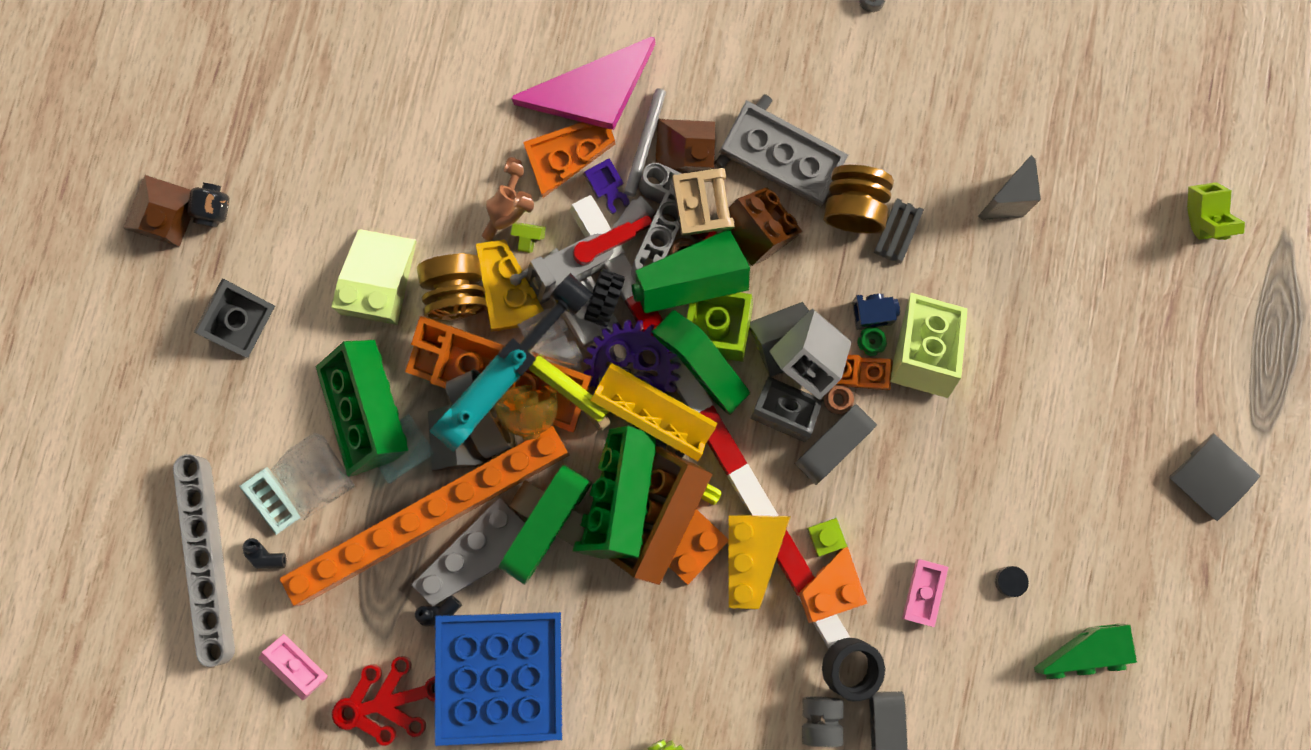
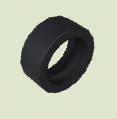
[822,637,886,702]

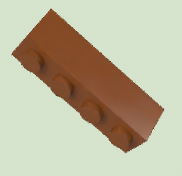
[609,445,713,585]

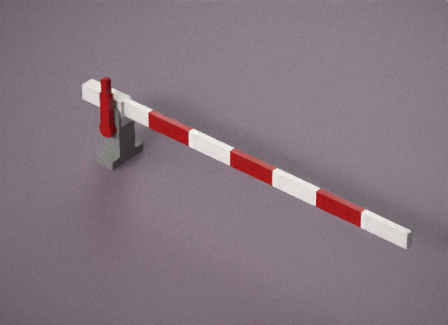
[526,195,850,649]

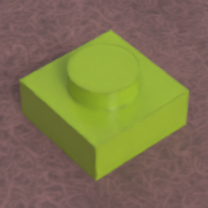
[807,518,847,557]

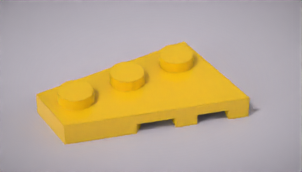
[475,239,547,332]
[729,515,791,609]

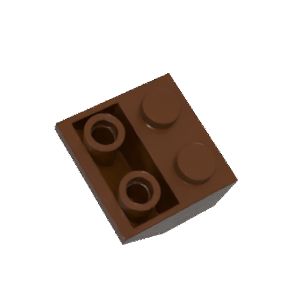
[729,187,803,266]

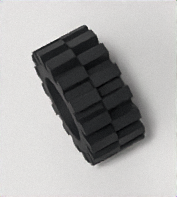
[584,268,625,327]

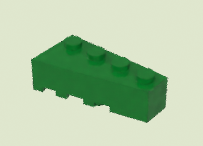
[572,426,656,559]

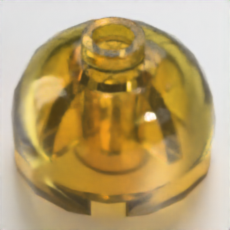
[495,385,558,440]

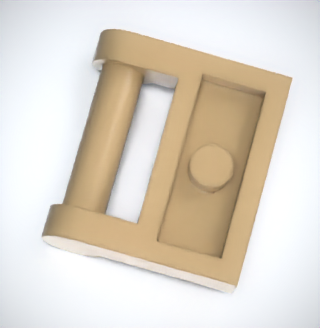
[672,168,735,236]

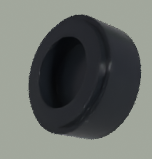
[995,566,1029,597]

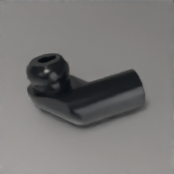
[242,538,287,569]
[415,595,462,626]

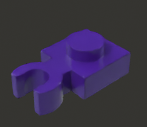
[583,158,630,214]

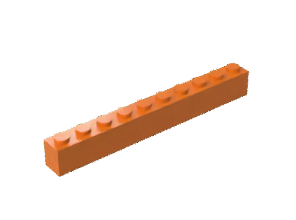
[279,426,570,606]

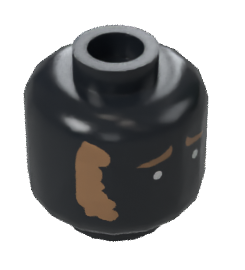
[187,182,230,227]

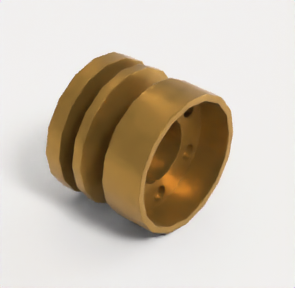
[823,164,894,234]
[417,253,487,320]

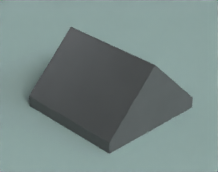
[978,155,1041,220]
[194,278,275,358]
[749,302,809,377]
[750,376,823,442]
[428,404,492,471]

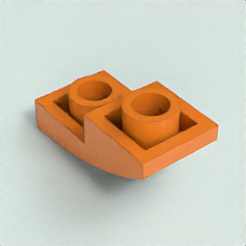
[837,355,893,390]

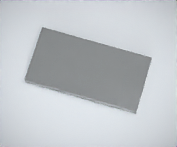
[719,100,848,207]

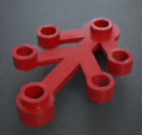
[332,656,435,746]

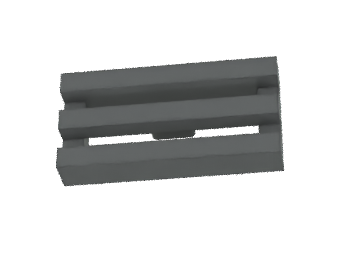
[874,198,924,264]

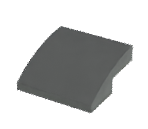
[1169,433,1260,521]

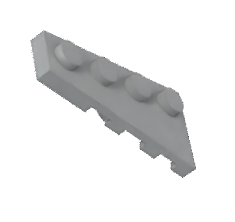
[412,498,525,606]

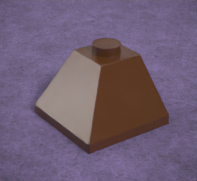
[655,119,715,174]
[123,175,191,247]

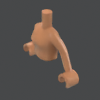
[482,157,534,241]

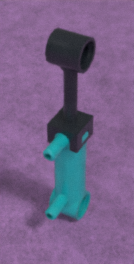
[429,273,593,452]

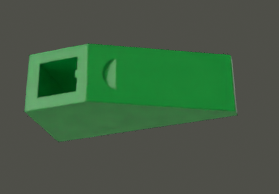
[1034,623,1137,679]

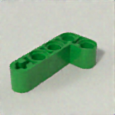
[652,310,751,415]
[498,465,592,585]

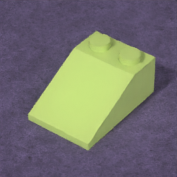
[331,229,417,325]
[890,293,968,398]

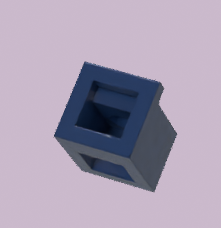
[852,294,900,330]

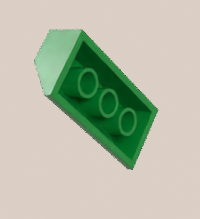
[315,340,409,477]

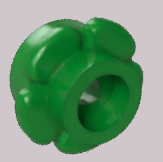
[857,327,887,356]

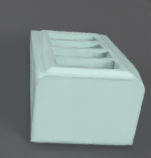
[239,467,302,535]

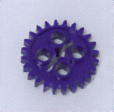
[583,320,681,413]

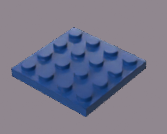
[435,612,562,746]

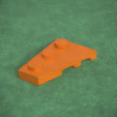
[523,122,615,198]

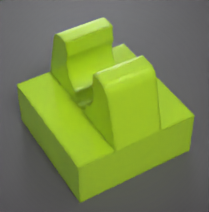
[511,222,546,253]

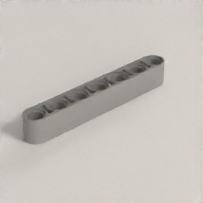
[173,454,235,667]

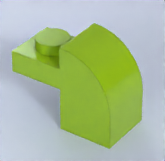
[1187,182,1245,240]

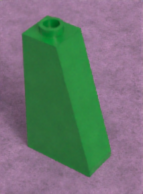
[631,230,750,313]

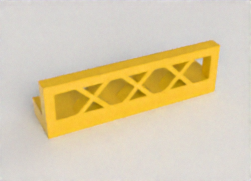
[590,363,717,461]

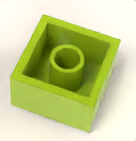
[687,292,753,362]

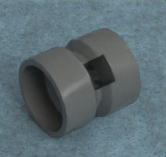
[802,697,844,747]

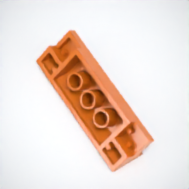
[405,316,592,432]

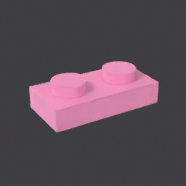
[902,559,949,627]
[259,634,328,701]

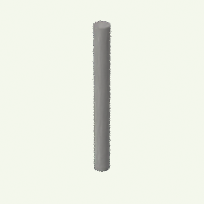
[624,88,666,197]

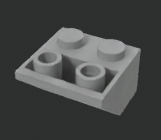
[769,308,852,400]

